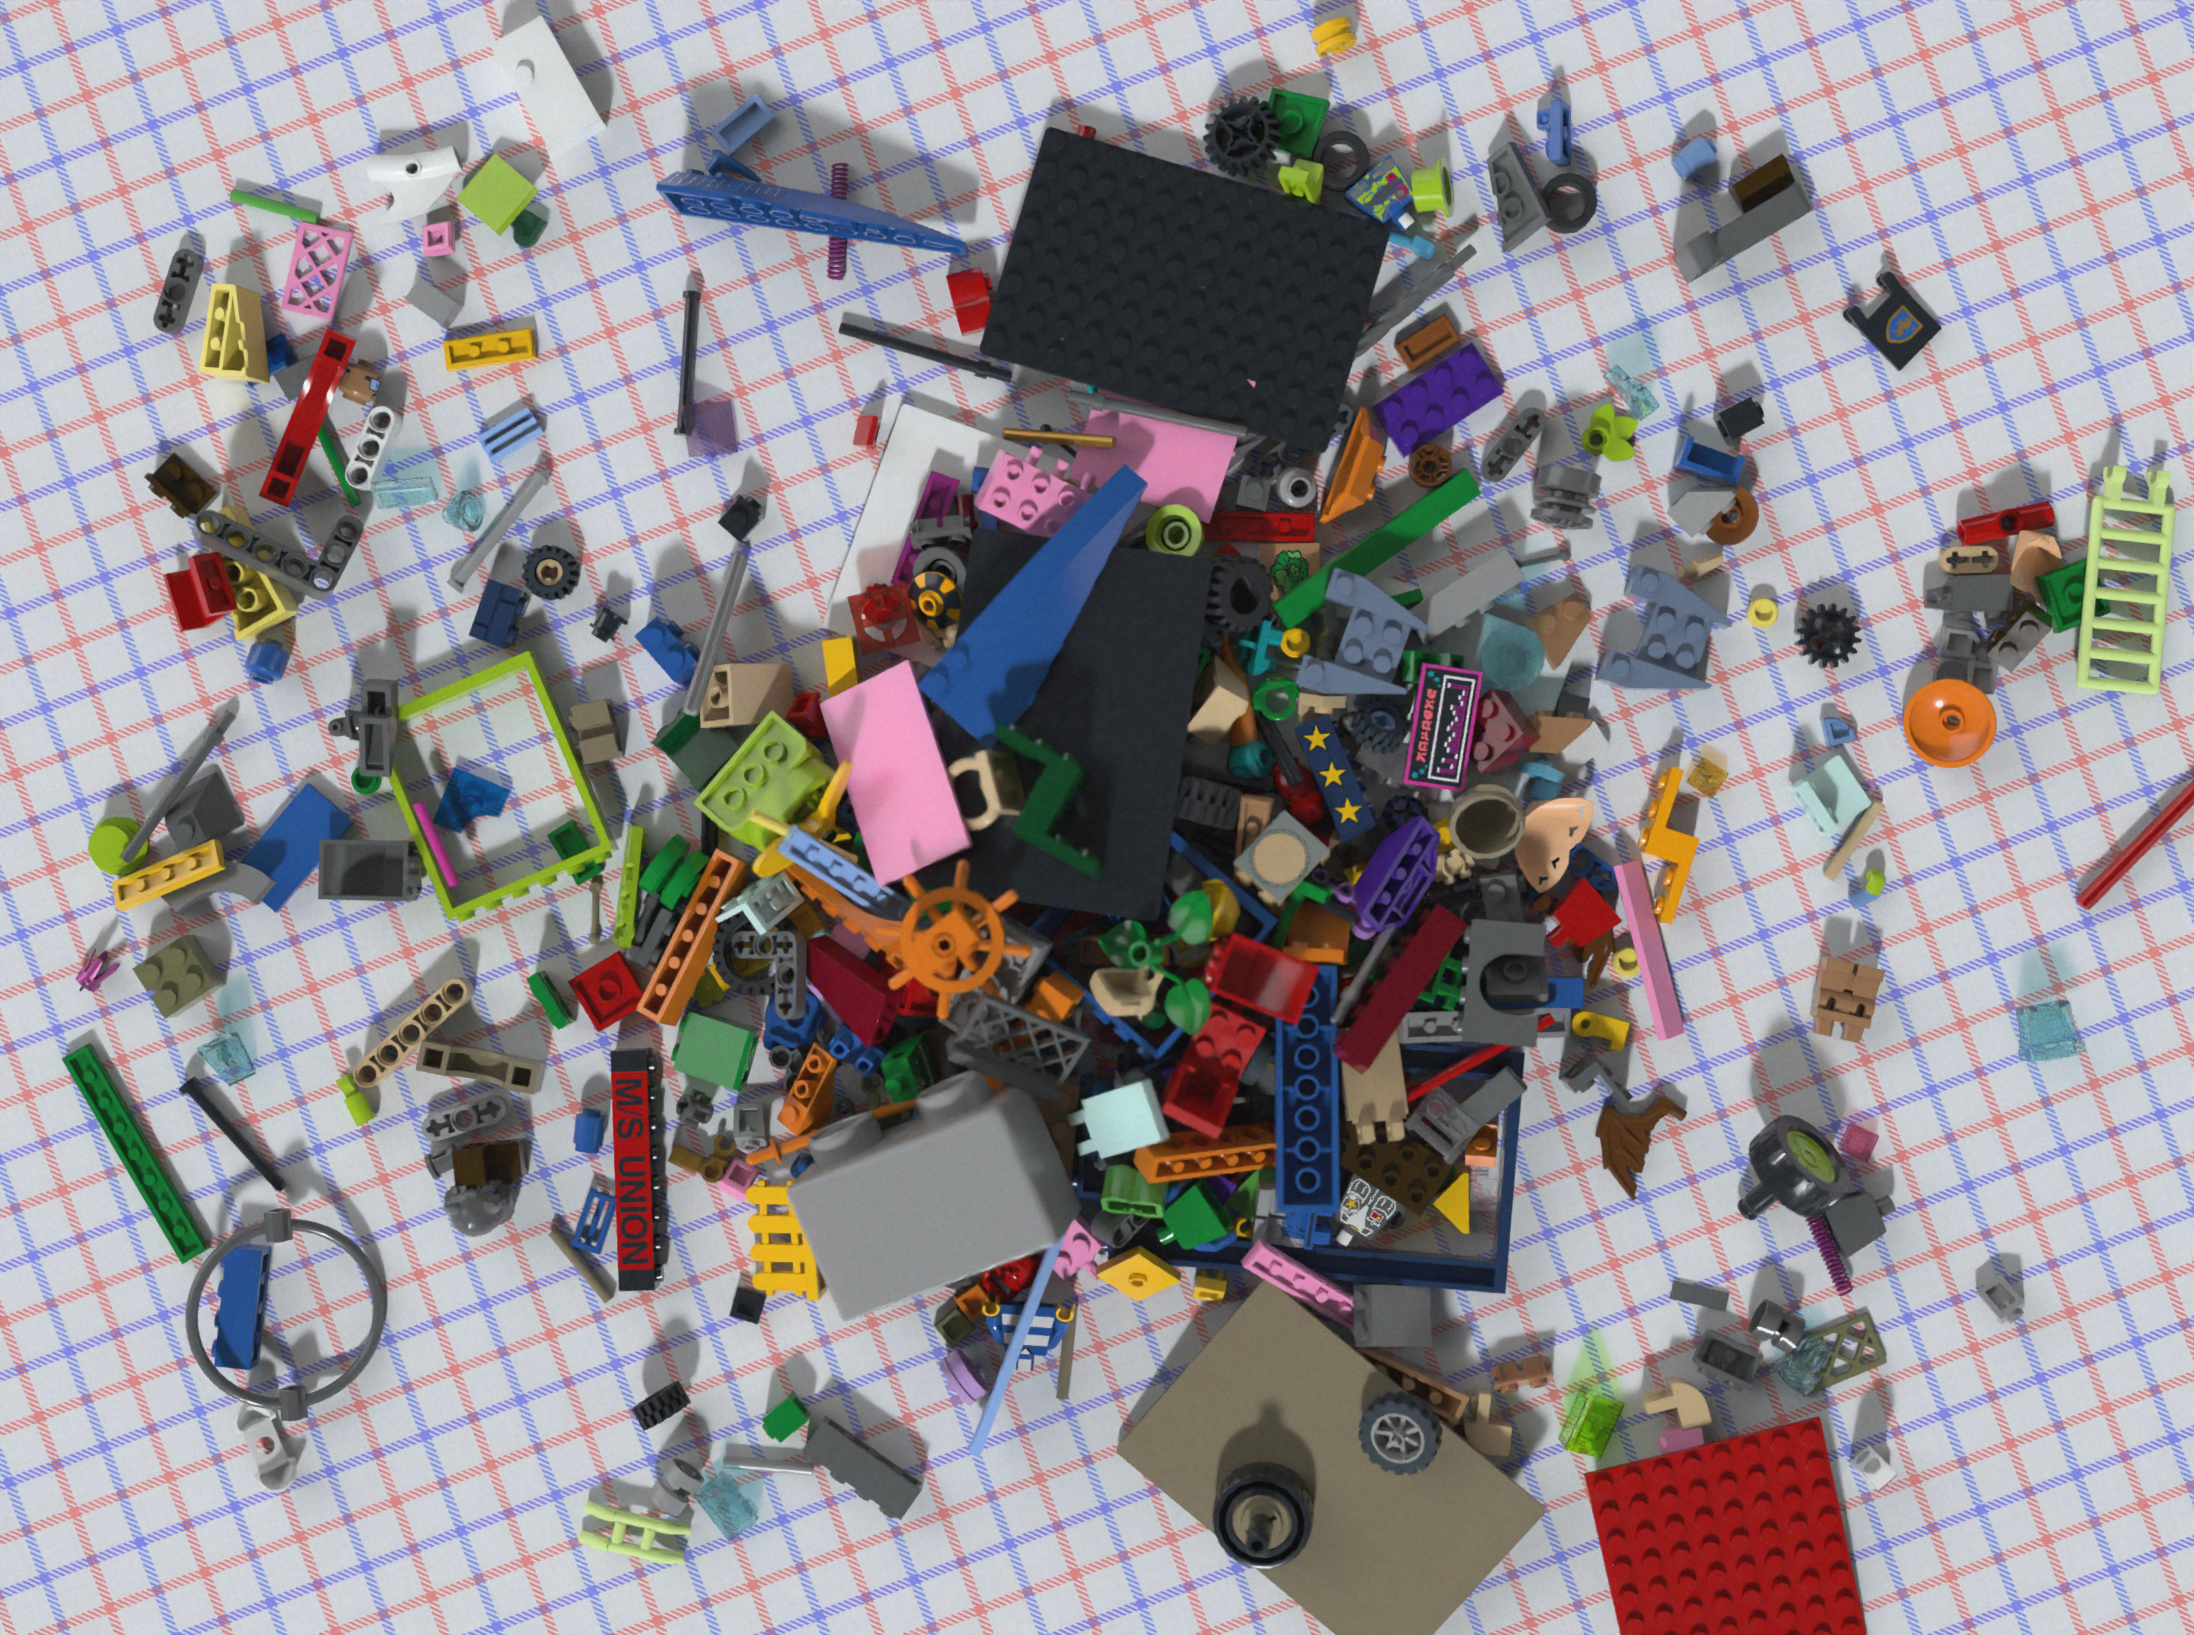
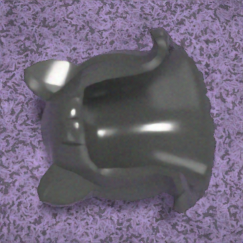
[443,1184,516,1237]

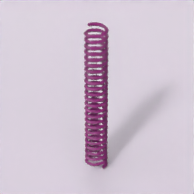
[827,163,849,280]
[1803,1215,1854,1296]

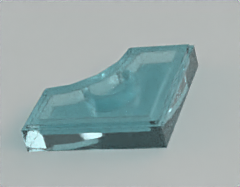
[1603,365,1660,422]

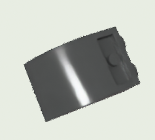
[318,839,422,901]

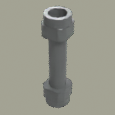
[624,892,663,962]

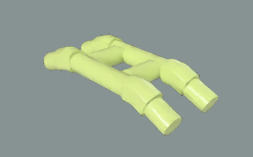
[578,1501,691,1564]

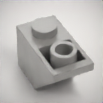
[1667,486,1738,538]

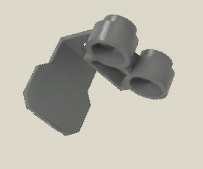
[769,1029,842,1094]

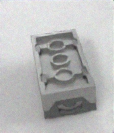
[938,911,1054,1050]

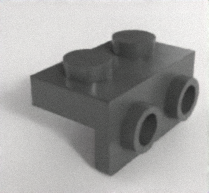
[1479,866,1532,923]
[1692,1328,1764,1391]

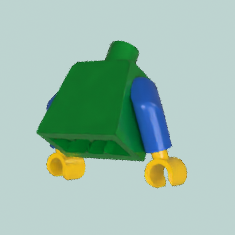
[1156,1177,1253,1252]

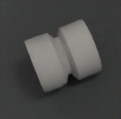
[648,1458,704,1516]

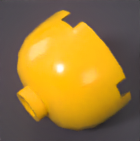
[1192,879,1240,941]

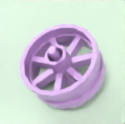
[939,1348,989,1406]

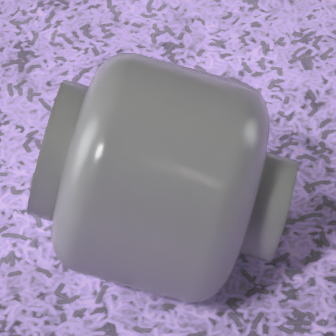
[1275,467,1317,507]

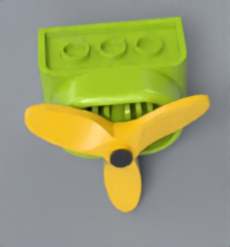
[693,710,854,877]

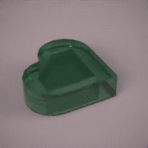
[511,209,548,249]

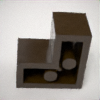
[452,1138,528,1190]

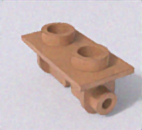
[1489,1355,1554,1394]

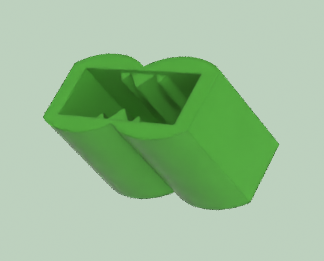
[1101,1164,1169,1218]

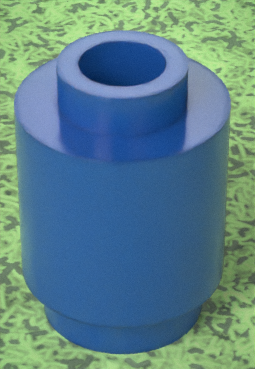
[573,1108,606,1153]

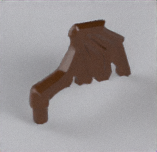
[1530,891,1615,989]
[1595,1095,1687,1200]

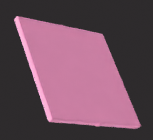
[1069,379,1256,524]

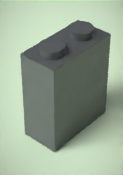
[1352,1285,1432,1348]

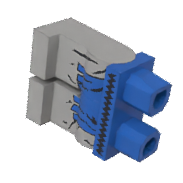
[1250,1180,1334,1250]

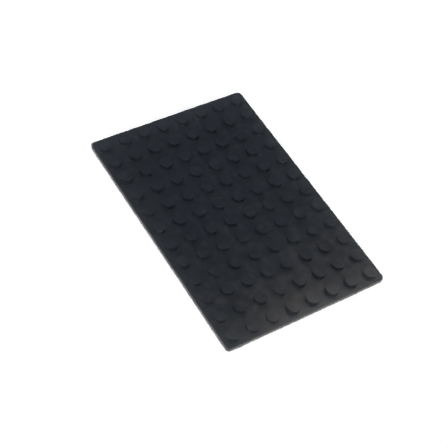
[980,127,1391,454]
[916,528,1213,921]

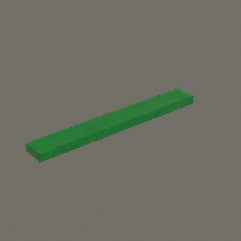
[1271,468,1481,629]
[62,1043,211,1264]

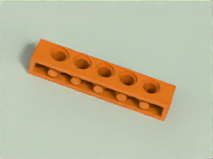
[1134,1121,1275,1183]

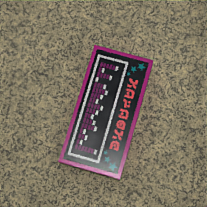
[1402,663,1483,792]

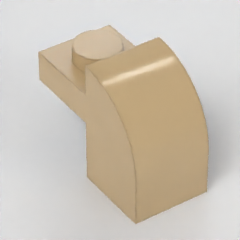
[1639,1377,1712,1431]
[1461,1387,1512,1457]

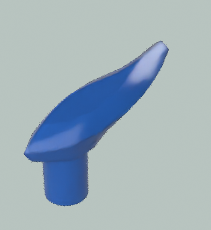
[705,150,762,183]

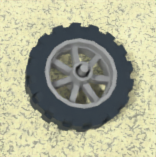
[1358,1391,1443,1475]

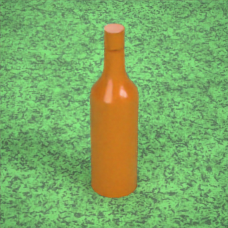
[1217,634,1260,747]

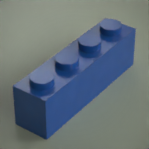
[211,1243,271,1370]

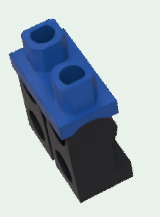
[827,1022,907,1077]

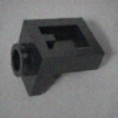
[718,494,765,543]

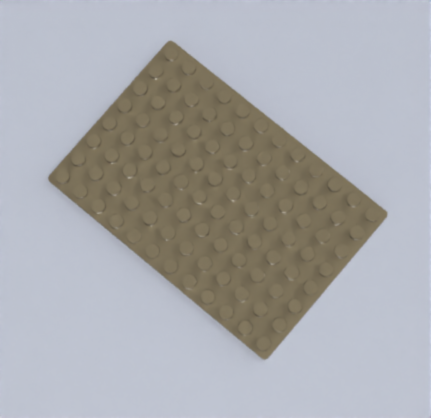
[1117,1279,1545,1635]

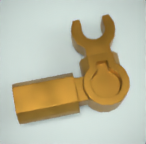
[668,1135,737,1183]

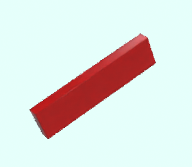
[1201,511,1315,543]

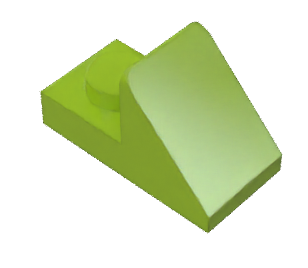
[1278,159,1324,205]

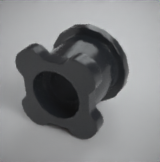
[589,604,628,643]

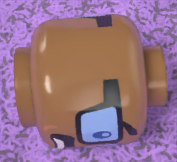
[338,359,383,406]

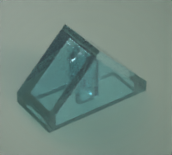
[197,1032,256,1087]

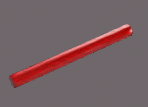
[2076,779,2194,910]

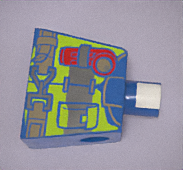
[1344,155,1417,232]

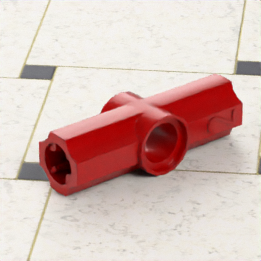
[1957,501,2055,546]

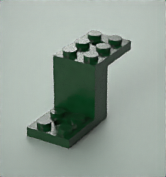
[993,724,1105,881]

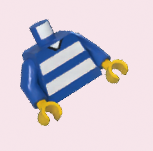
[982,1295,1076,1372]

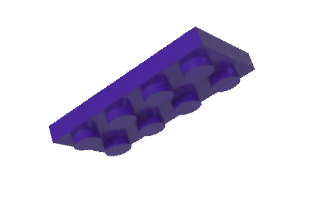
[1371,342,1504,459]

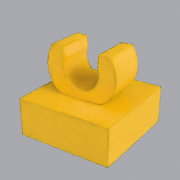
[1192,1268,1227,1303]

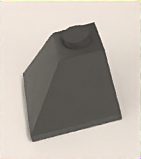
[164,772,244,853]

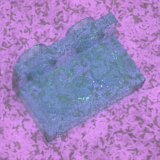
[693,1471,759,1542]

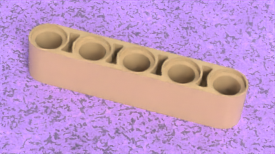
[353,977,474,1088]

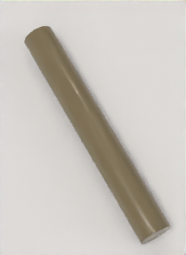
[549,1227,614,1304]
[1056,1308,1077,1399]

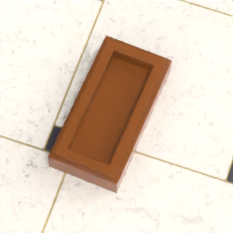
[1394,314,1461,372]

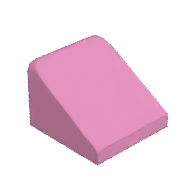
[718,1156,760,1202]

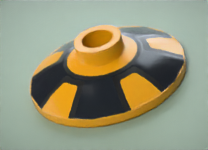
[907,571,962,629]

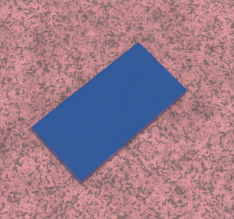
[240,783,355,913]

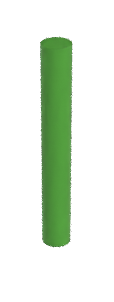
[230,189,320,224]

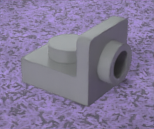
[733,1102,767,1151]
[1976,1273,2025,1325]

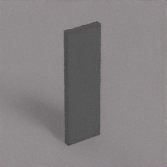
[1670,1281,1729,1311]

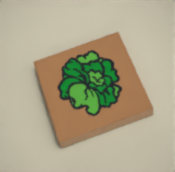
[1259,543,1320,603]

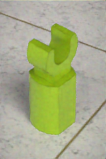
[336,1073,377,1127]

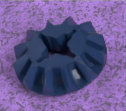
[1382,794,1430,834]

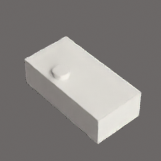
[490,15,607,157]

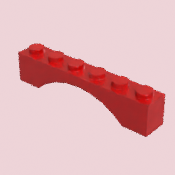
[259,326,357,508]

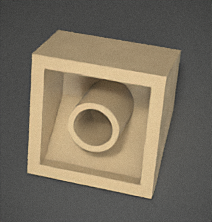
[1188,655,1249,746]

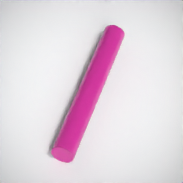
[413,801,461,888]

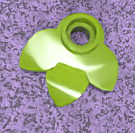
[1581,403,1638,462]

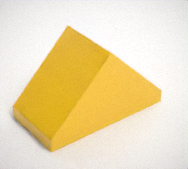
[1431,1170,1469,1234]

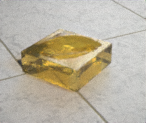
[1685,758,1729,799]

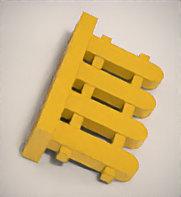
[745,1179,827,1301]

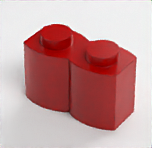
[946,266,993,337]

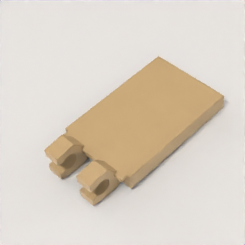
[1337,1028,1409,1145]

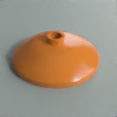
[1903,678,1997,768]

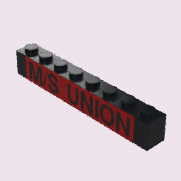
[610,1048,664,1291]

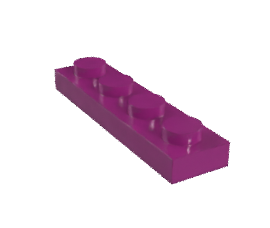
[890,470,960,590]

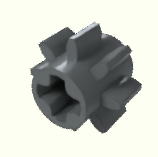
[676,1089,714,1129]

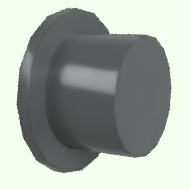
[913,546,969,595]

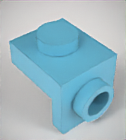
[1519,758,1566,800]

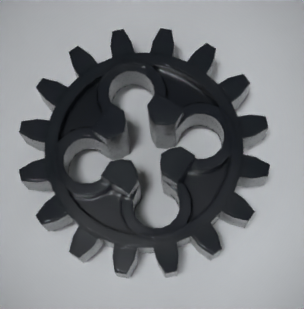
[1794,603,1862,669]

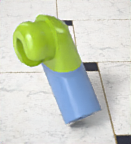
[1848,868,1886,909]

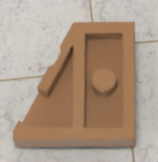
[1524,592,1592,671]

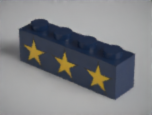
[1294,714,1378,842]

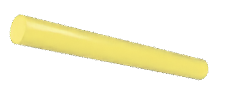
[748,808,858,864]

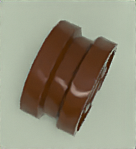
[1408,444,1452,489]

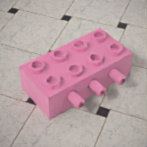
[973,446,1096,538]

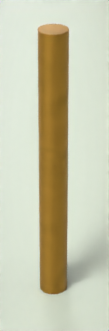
[1003,428,1117,448]

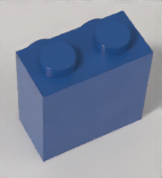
[634,616,701,685]

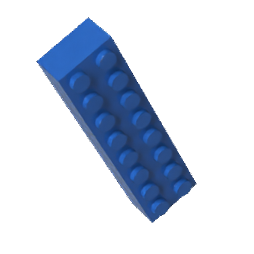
[1274,965,1339,1213]

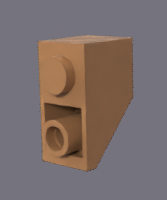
[1526,710,1592,754]

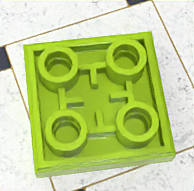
[456,154,539,236]

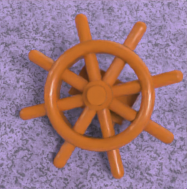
[874,860,1033,1019]

